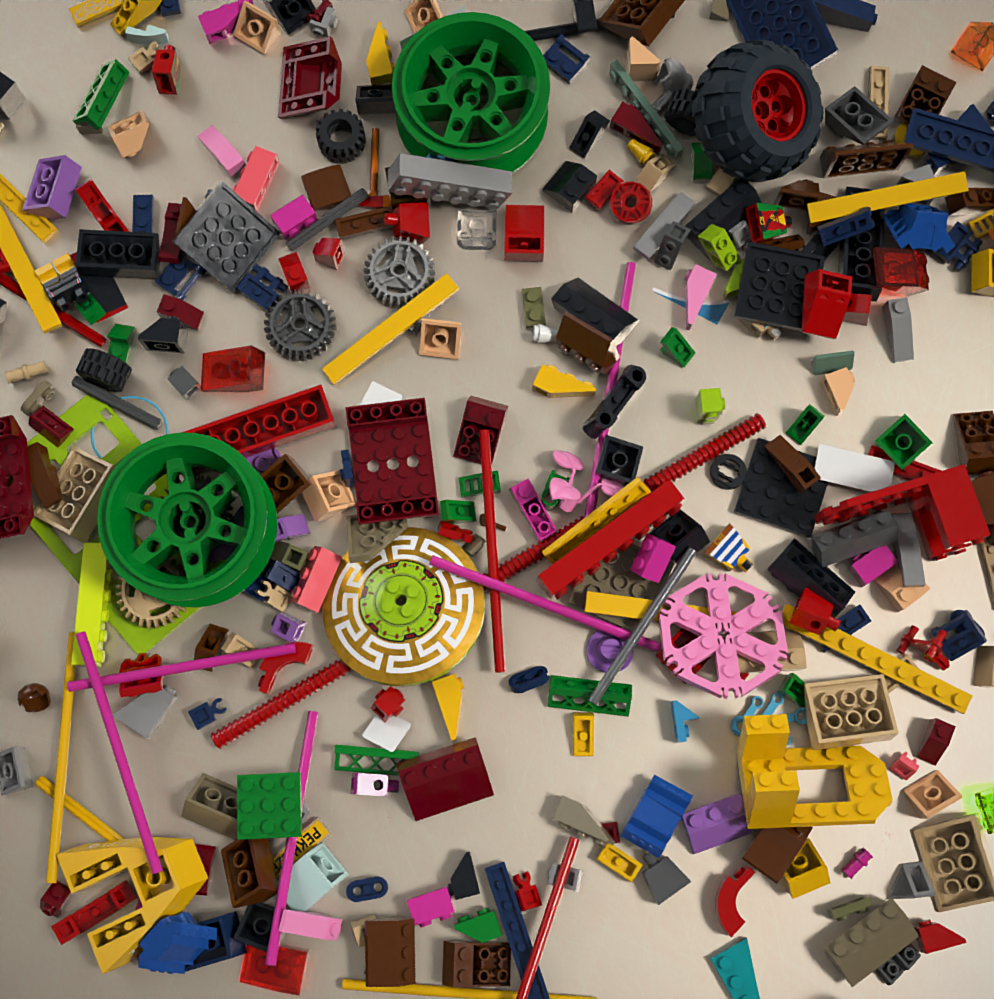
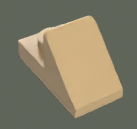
[221,632,260,669]

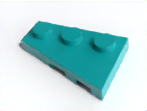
[710,937,760,999]

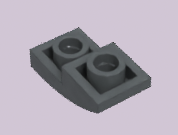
[875,944,921,986]

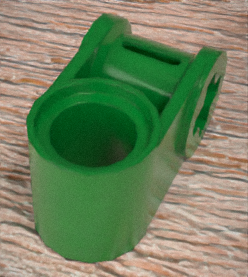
[541,470,570,511]

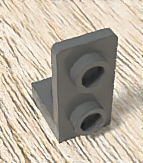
[654,221,691,270]

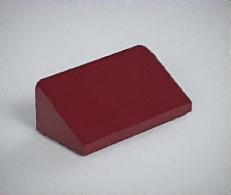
[28,406,74,447]

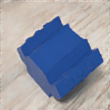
[882,204,955,253]
[621,774,693,858]
[138,912,217,974]

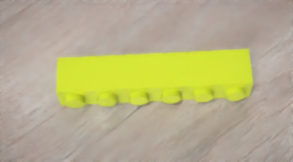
[71,542,113,668]

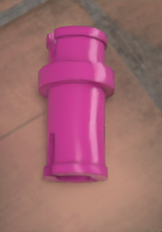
[841,847,873,880]

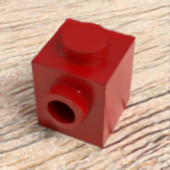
[370,686,405,723]

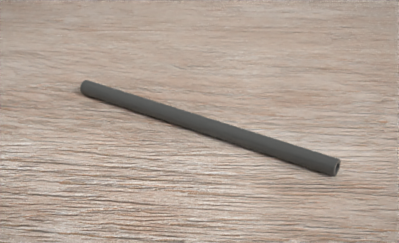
[588,547,697,705]

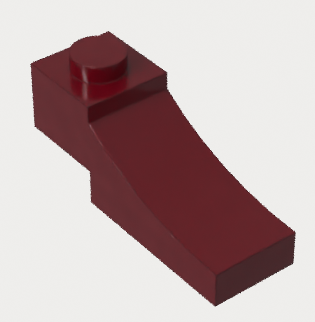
[158,203,182,264]

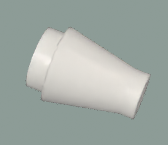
[532,324,558,343]

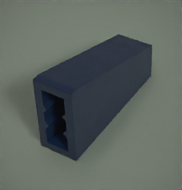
[814,0,878,32]
[923,104,992,176]

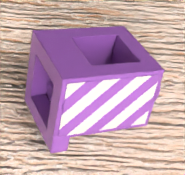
[270,612,307,643]

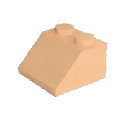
[302,470,357,522]

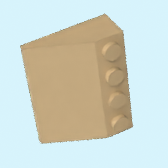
[34,446,115,543]
[804,674,899,750]
[913,813,994,913]

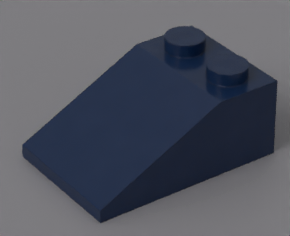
[185,911,247,972]

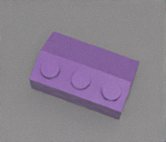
[22,155,82,220]
[681,793,752,854]

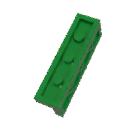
[72,59,130,130]
[547,675,632,717]
[334,745,419,776]

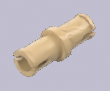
[5,360,48,384]

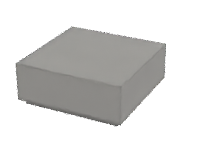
[728,220,751,248]

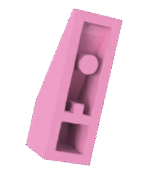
[684,264,717,330]
[278,909,342,941]

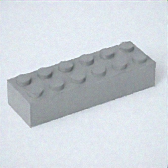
[388,153,512,210]

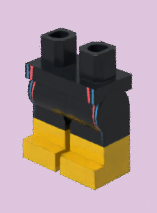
[35,253,89,312]

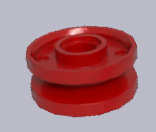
[610,181,653,224]

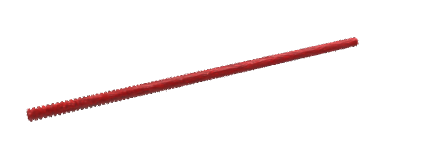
[211,413,766,749]

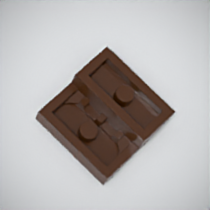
[301,164,351,211]

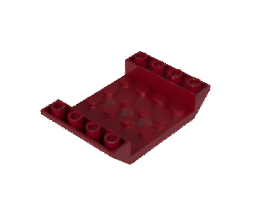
[345,398,439,525]
[0,415,34,540]

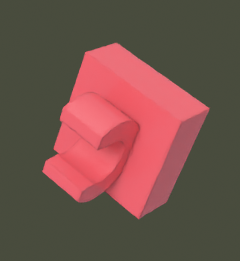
[889,752,919,781]

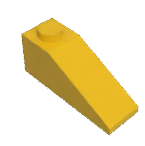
[432,674,464,741]

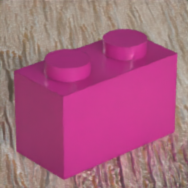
[270,194,317,240]
[630,533,676,583]
[848,545,898,587]
[407,886,455,928]

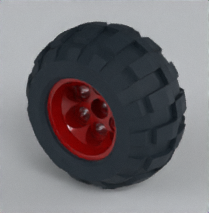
[692,40,824,182]

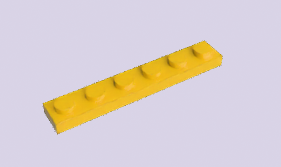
[542,477,651,564]

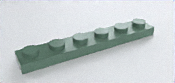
[609,60,684,160]

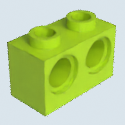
[697,224,741,271]

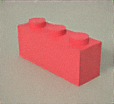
[233,146,279,211]
[290,546,342,613]

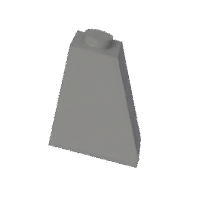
[113,685,179,739]

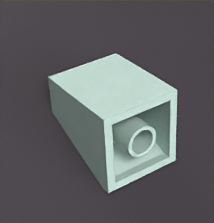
[278,842,349,911]

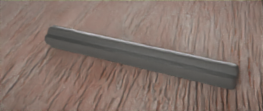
[286,188,369,251]
[72,376,162,430]

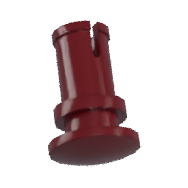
[306,0,333,23]

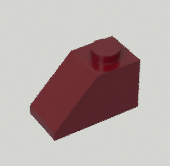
[157,294,205,331]
[916,718,956,766]

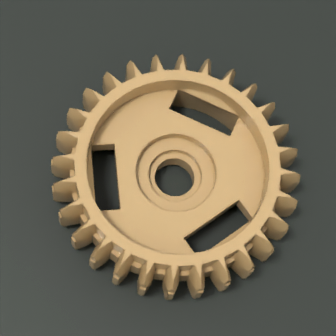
[115,559,186,629]

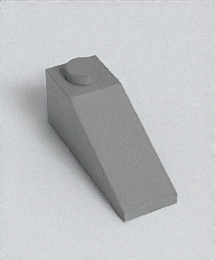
[882,297,914,363]

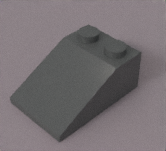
[825,86,894,145]

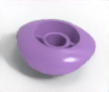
[587,630,633,673]

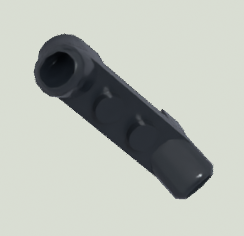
[582,364,646,439]

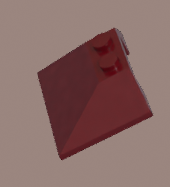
[278,36,342,119]

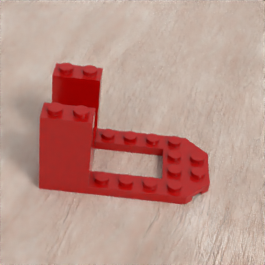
[814,464,990,561]

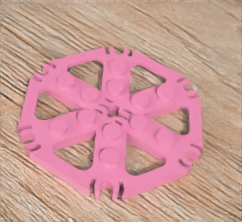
[659,573,788,699]

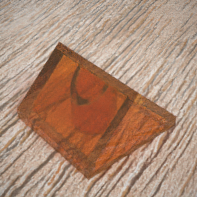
[951,22,994,72]

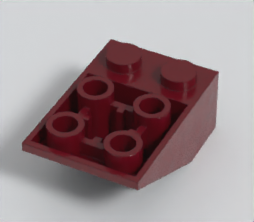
[453,396,509,465]

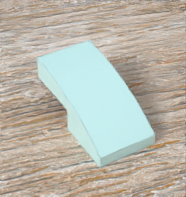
[125,25,170,45]

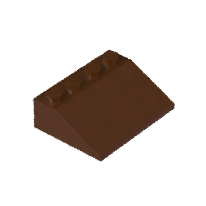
[598,0,685,46]
[820,140,914,178]

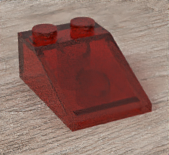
[872,247,929,297]
[201,345,265,392]
[240,944,310,996]

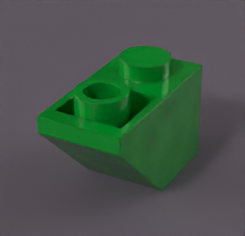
[454,907,502,943]

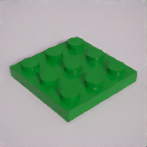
[237,772,302,840]

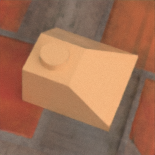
[107,111,149,158]
[873,563,930,612]

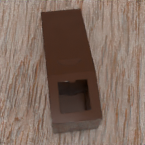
[945,188,994,216]
[764,435,821,494]

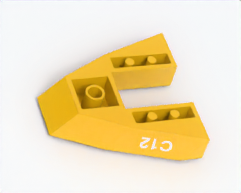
[56,837,208,974]

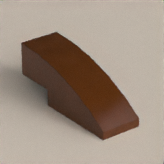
[28,442,63,509]

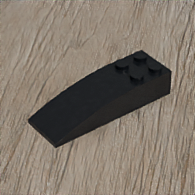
[838,186,885,302]

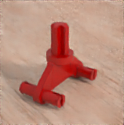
[896,625,950,671]

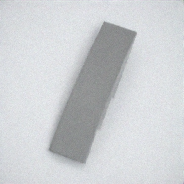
[633,192,696,260]
[891,513,926,588]

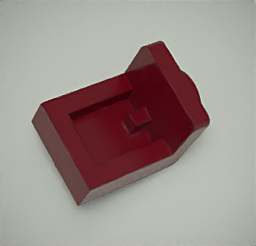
[40,881,71,918]

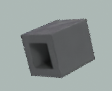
[168,366,201,400]

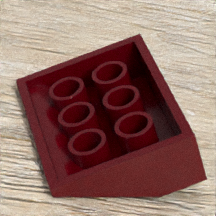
[397,737,494,821]

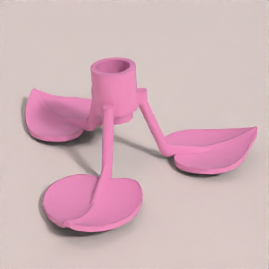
[549,450,624,512]

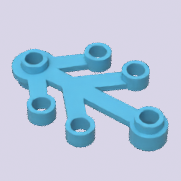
[731,693,807,746]

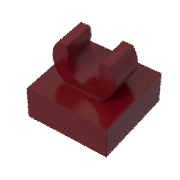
[599,822,621,846]

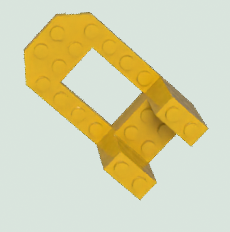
[737,714,893,829]

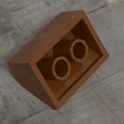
[556,311,620,375]
[261,454,311,514]
[221,839,279,908]
[365,916,416,987]

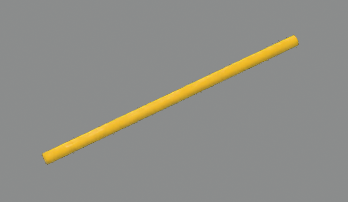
[46,632,76,883]
[342,978,597,999]

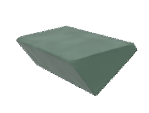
[811,350,855,375]

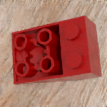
[504,205,544,262]
[802,269,852,339]

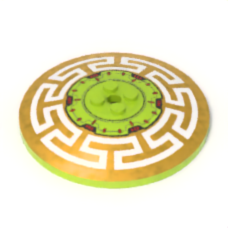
[322,527,485,686]

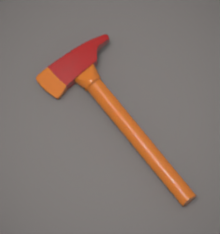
[357,128,391,209]

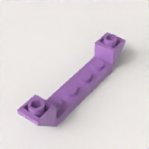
[192,514,311,568]

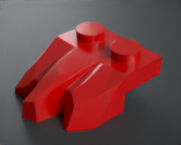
[119,653,164,697]

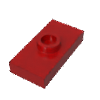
[584,170,624,211]

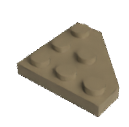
[346,515,408,563]

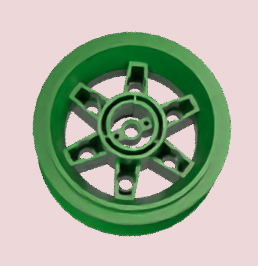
[392,12,550,173]
[97,432,278,608]

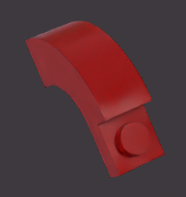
[75,179,129,232]
[258,642,314,695]
[715,866,755,937]

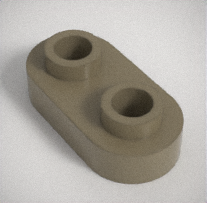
[21,381,54,416]

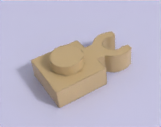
[128,41,162,74]
[255,580,292,612]

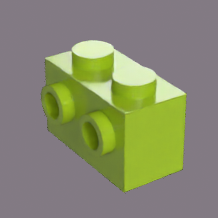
[695,388,725,424]

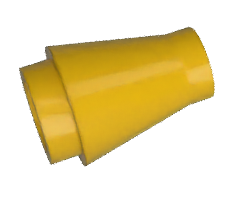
[627,139,655,165]

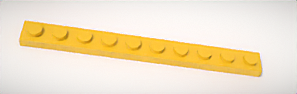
[782,603,973,714]

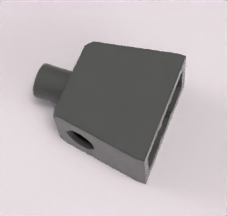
[642,852,691,905]

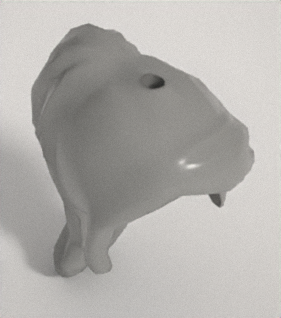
[652,58,693,113]

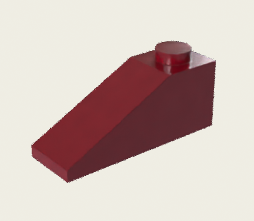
[609,101,662,155]

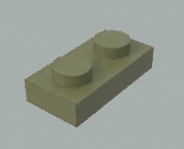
[522,287,546,328]
[827,896,873,921]

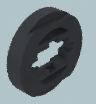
[710,454,747,490]

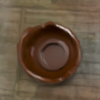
[17,683,51,712]

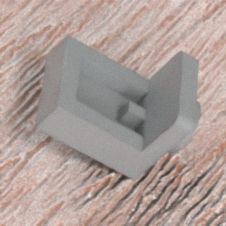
[309,7,338,37]
[548,863,583,892]

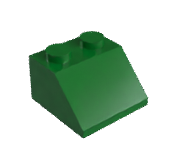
[875,414,934,470]

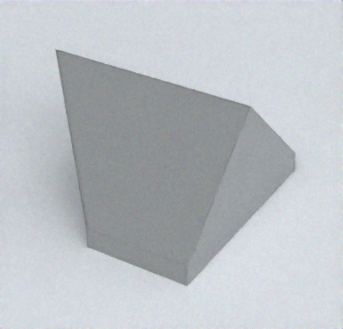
[886,862,935,899]

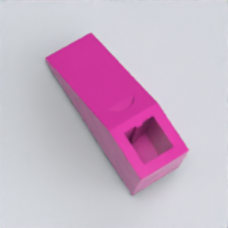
[198,0,254,44]
[509,478,557,541]

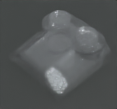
[457,209,497,250]

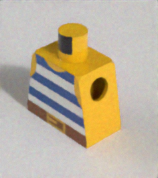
[702,523,753,573]

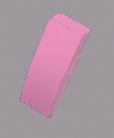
[197,125,246,177]

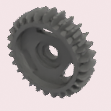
[264,289,337,361]

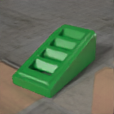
[458,470,501,498]

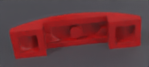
[51,880,137,945]

